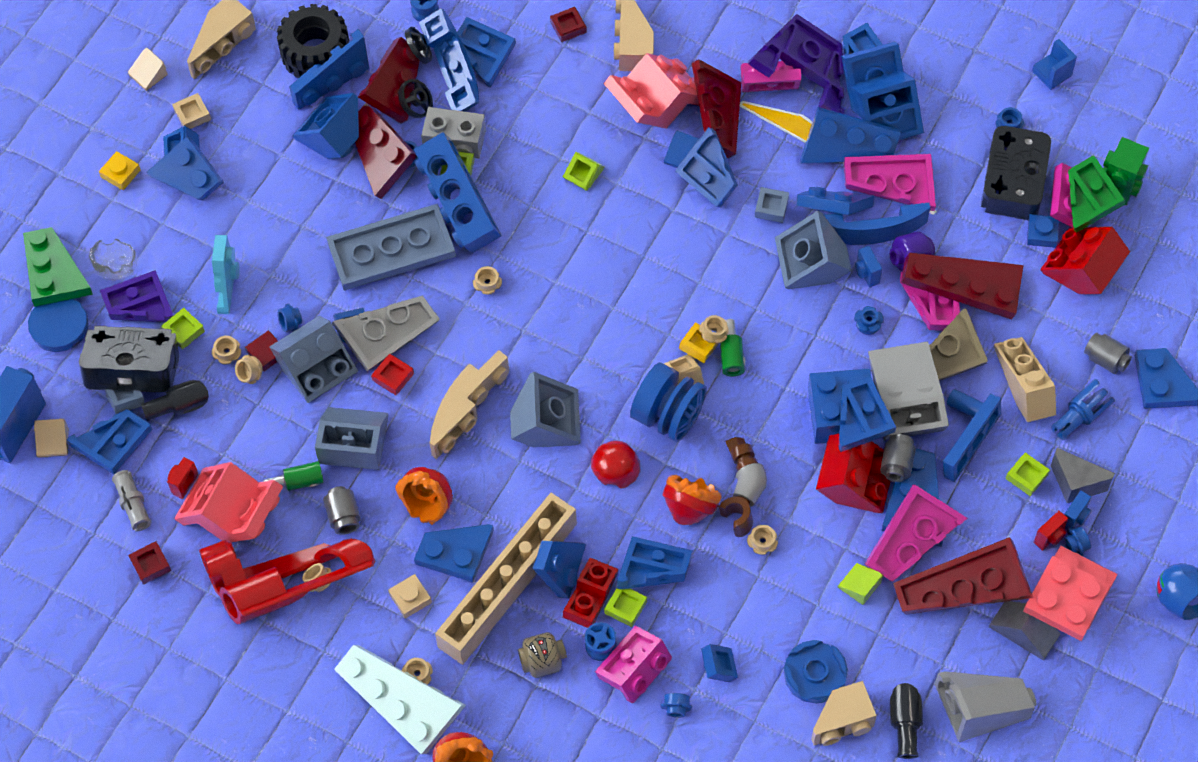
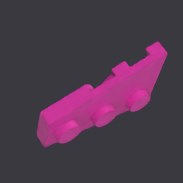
[844,154,936,212]
[864,485,968,582]

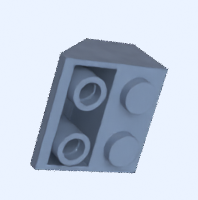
[270,316,358,403]
[315,407,389,470]

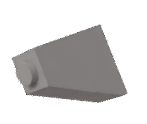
[935,671,1036,742]

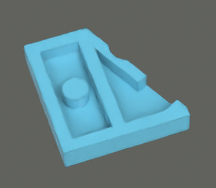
[212,235,239,314]

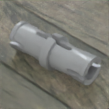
[112,470,151,531]

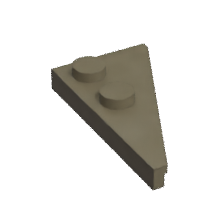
[929,309,988,381]

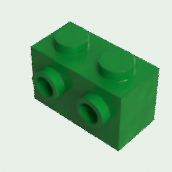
[1103,137,1149,206]

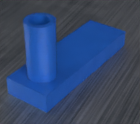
[943,389,1002,482]

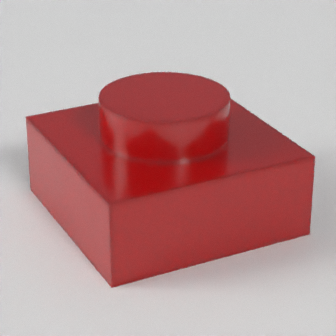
[371,353,414,395]
[167,457,199,500]
[1033,510,1068,551]

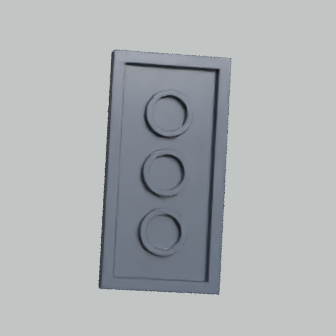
[326,204,456,291]

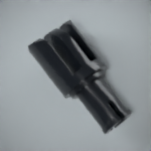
[141,380,209,421]
[890,683,923,759]

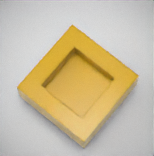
[99,151,141,190]
[679,322,719,363]

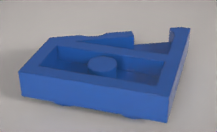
[617,536,693,590]

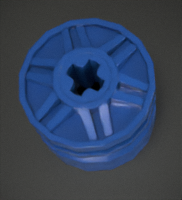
[630,362,707,442]

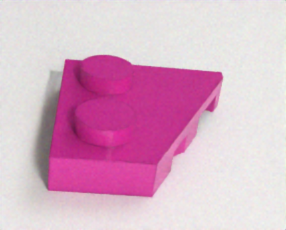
[900,272,960,331]

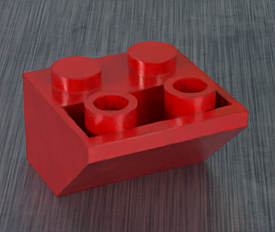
[1040,227,1130,294]
[816,434,890,513]

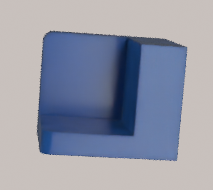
[1032,39,1077,90]

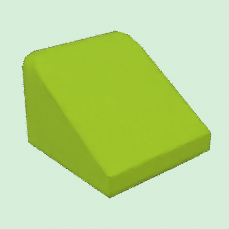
[562,152,605,191]
[838,563,883,605]

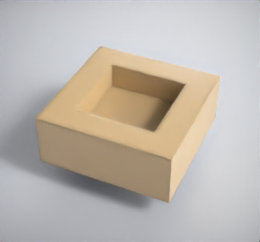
[172,93,211,129]
[388,574,432,619]

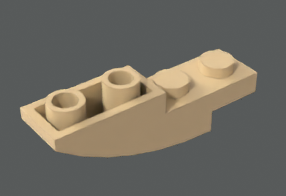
[430,350,509,459]

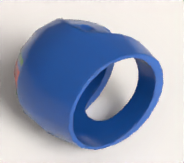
[1156,563,1198,620]

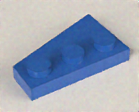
[289,29,370,110]
[800,107,901,164]
[881,448,943,547]

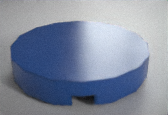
[28,299,89,352]
[783,640,848,704]

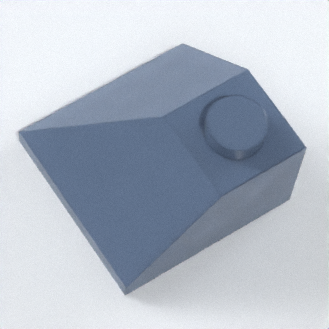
[775,211,852,289]
[510,372,581,447]

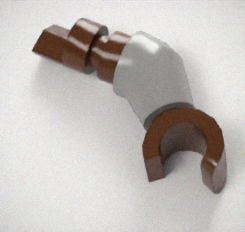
[718,437,767,537]

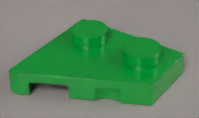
[1068,155,1125,233]

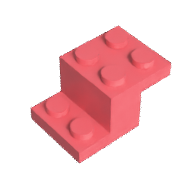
[603,53,699,129]
[174,462,283,543]
[1023,545,1117,641]

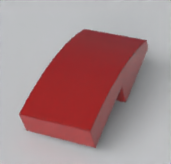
[562,558,618,628]

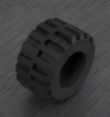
[277,4,349,78]

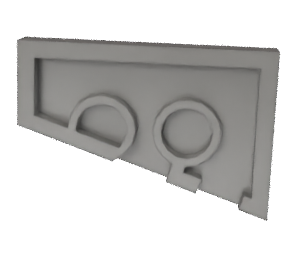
[332,295,440,371]

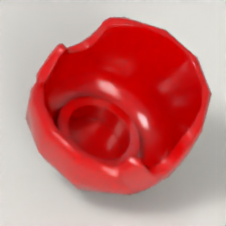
[591,440,641,489]

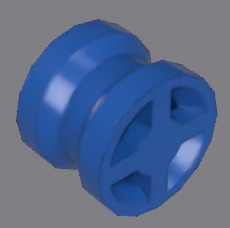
[410,0,439,22]
[585,622,617,661]

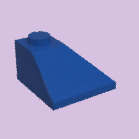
[292,93,359,159]

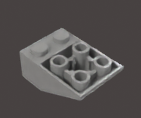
[868,342,949,441]

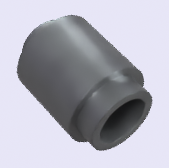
[1084,333,1132,374]
[880,434,916,482]
[323,486,361,535]

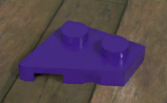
[99,270,174,322]

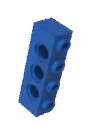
[414,132,502,253]

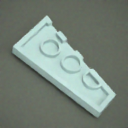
[334,645,466,754]

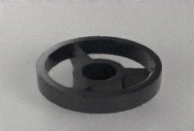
[405,27,432,64]
[398,79,433,118]

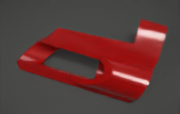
[199,538,376,624]

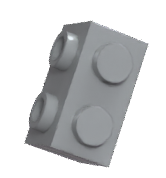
[421,107,486,159]

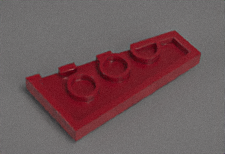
[901,253,1024,320]
[893,537,1033,614]

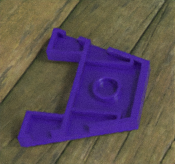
[748,14,845,114]

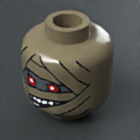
[518,632,567,678]

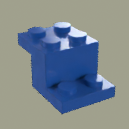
[841,41,924,140]

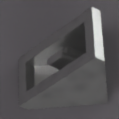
[1051,448,1115,503]
[989,601,1060,660]

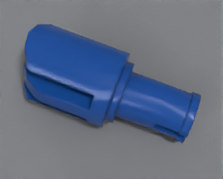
[1051,379,1115,440]

